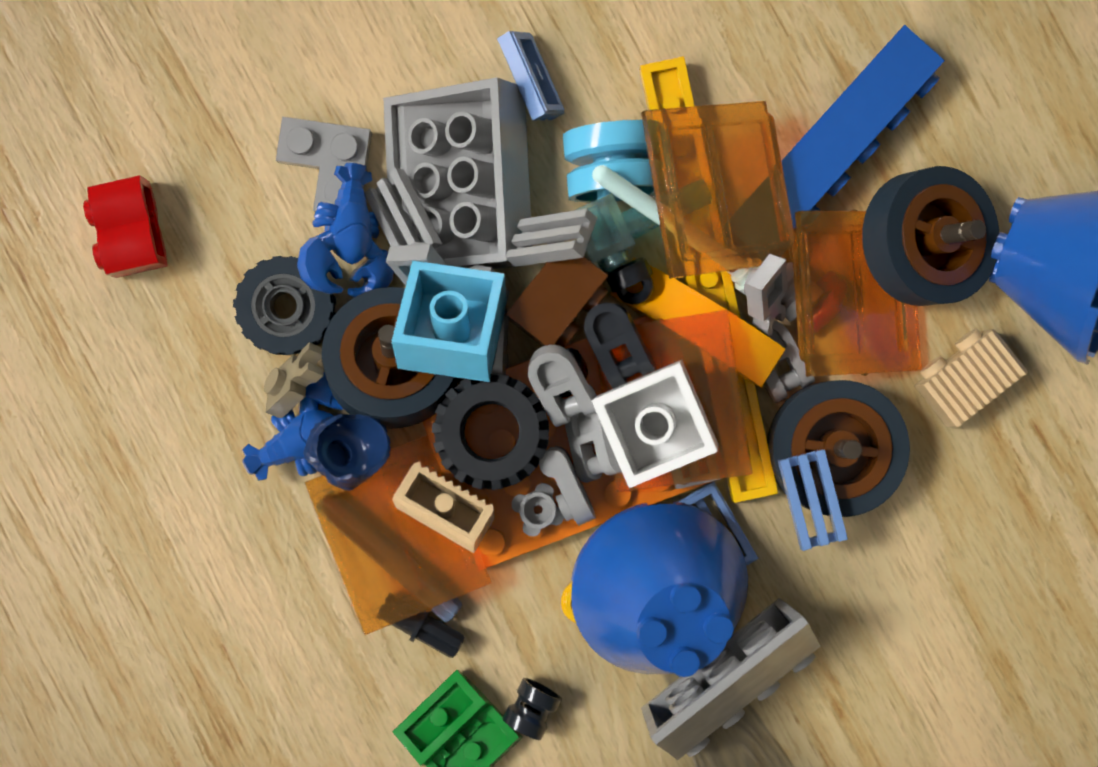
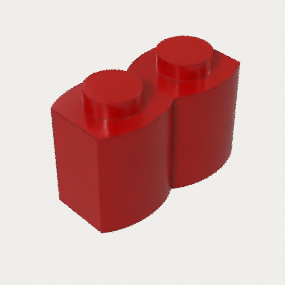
[83,175,167,278]

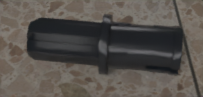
[376,593,465,658]

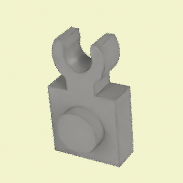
[744,254,788,337]

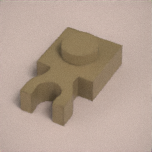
[264,342,324,418]

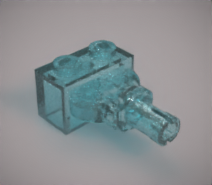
[575,179,712,274]

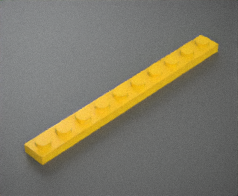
[639,56,778,503]

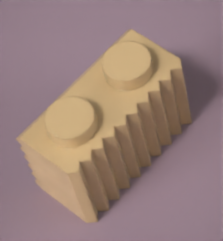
[914,328,1028,427]
[392,462,495,553]

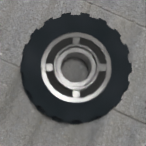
[233,256,336,355]

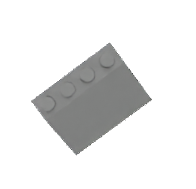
[383,77,533,274]
[641,598,821,760]

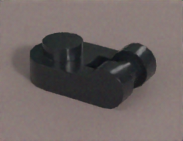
[584,302,656,389]

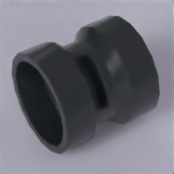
[502,677,562,740]

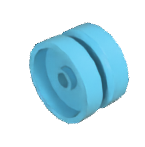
[563,120,667,203]

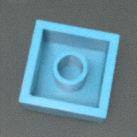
[391,260,507,382]

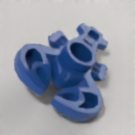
[297,163,394,297]
[242,372,344,481]

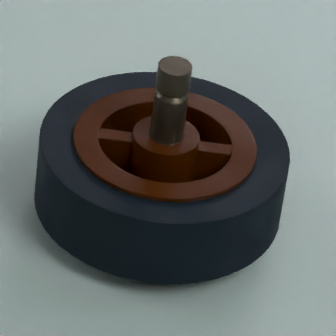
[862,166,999,306]
[322,287,458,429]
[767,380,910,517]

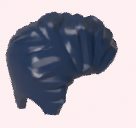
[303,414,391,491]

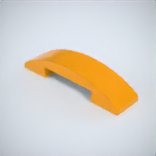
[610,258,786,388]

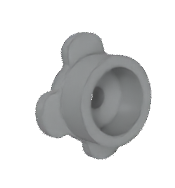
[512,483,564,536]

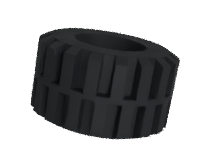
[432,374,549,490]

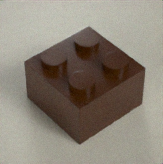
[506,241,609,348]

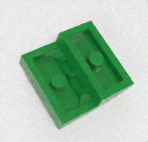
[392,670,523,767]

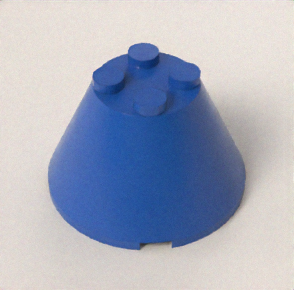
[989,191,1098,365]
[571,502,748,677]

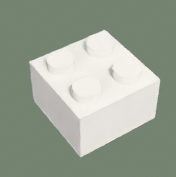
[591,360,719,488]

